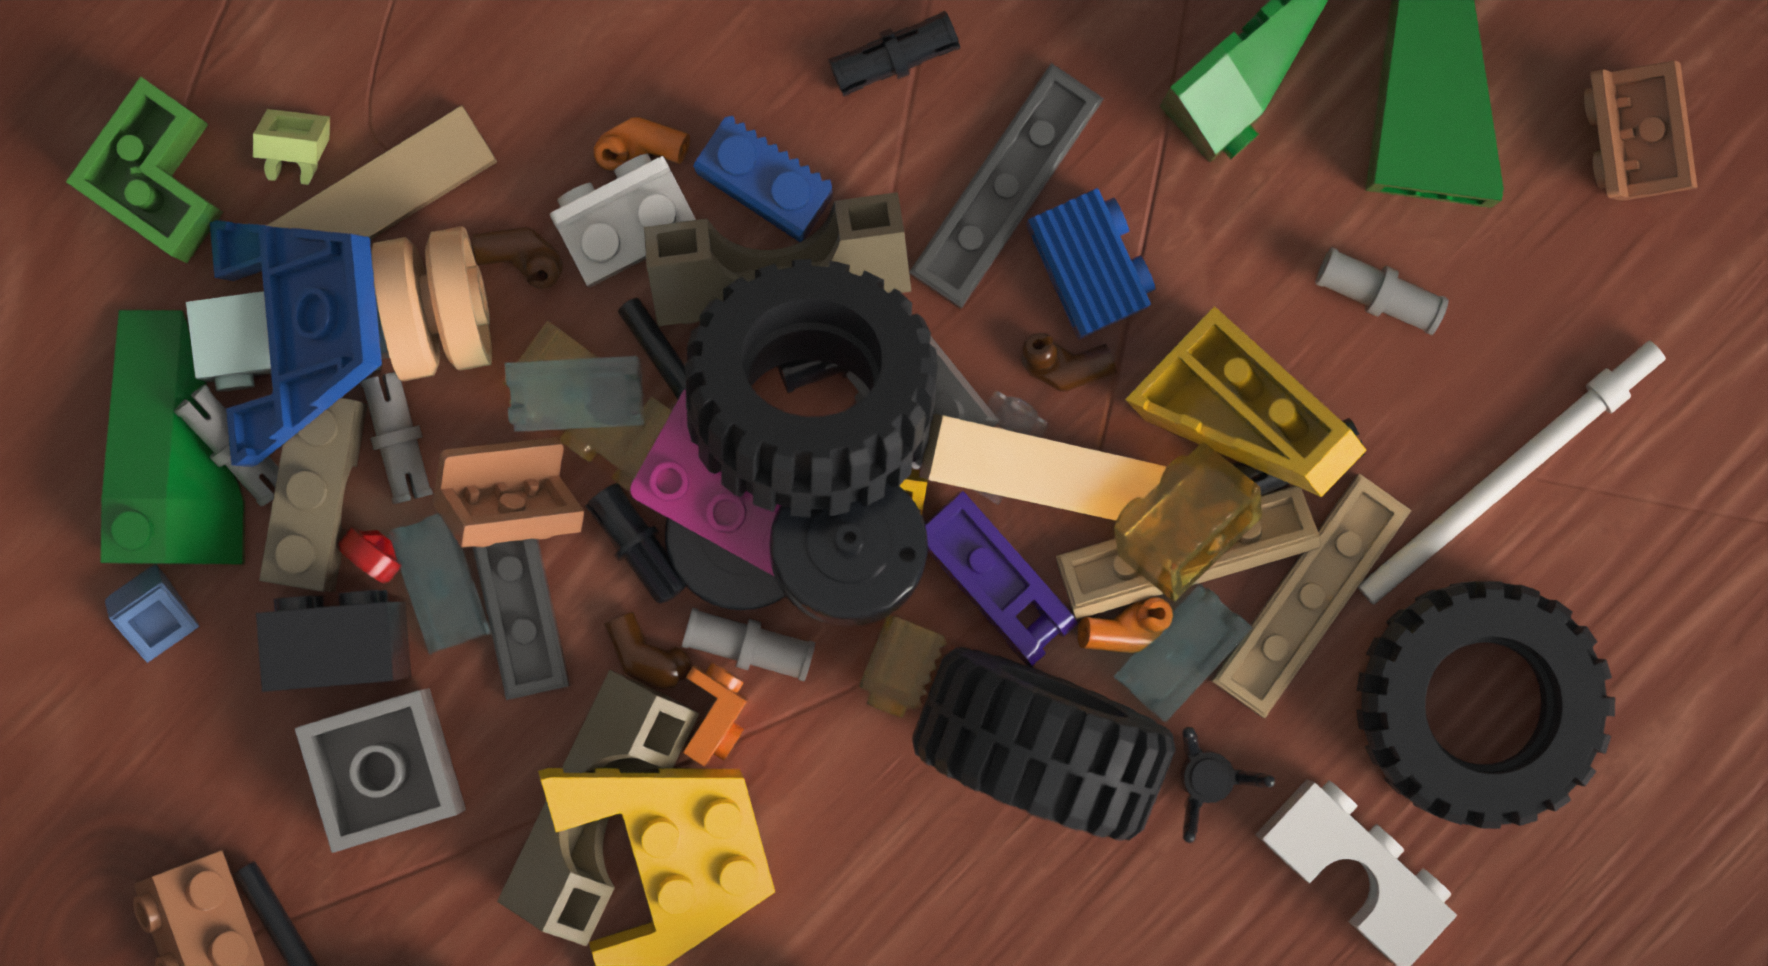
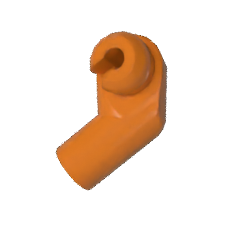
[593,117,690,171]
[1077,597,1173,653]

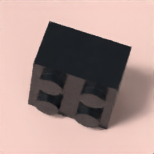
[256,590,412,692]

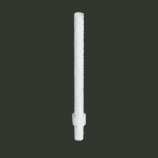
[1358,340,1666,605]

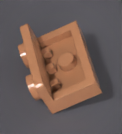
[1584,60,1698,201]
[433,437,584,547]
[133,850,265,966]

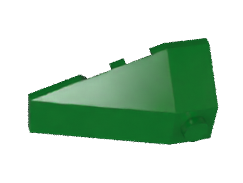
[100,310,245,565]

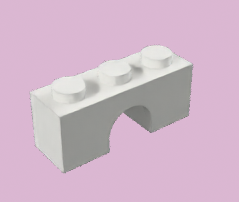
[1255,779,1457,966]

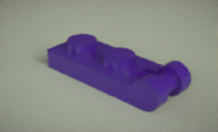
[925,491,1078,667]

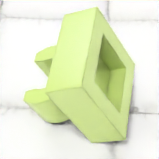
[253,109,330,185]

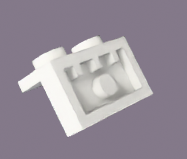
[549,154,696,288]

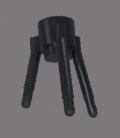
[1181,727,1275,843]

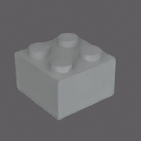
[295,688,466,853]

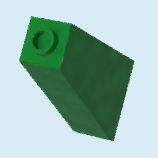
[1365,0,1504,208]

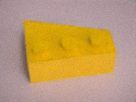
[1125,306,1366,497]

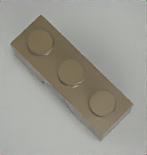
[259,398,368,592]

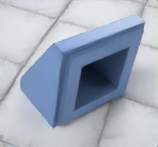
[105,564,199,663]

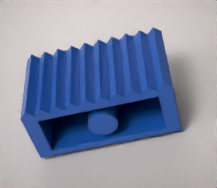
[693,115,833,242]
[1026,188,1156,340]

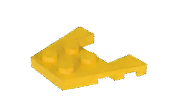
[538,768,775,966]

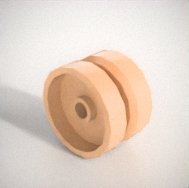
[372,226,492,381]

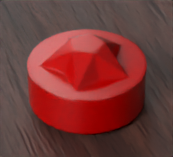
[338,526,403,583]

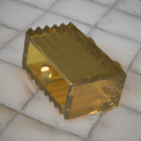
[859,615,947,718]

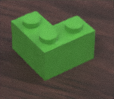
[66,77,223,263]

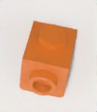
[683,662,749,767]

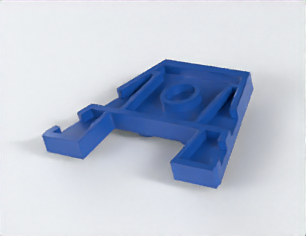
[210,220,382,467]

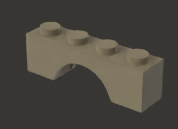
[644,192,911,326]
[497,670,699,946]

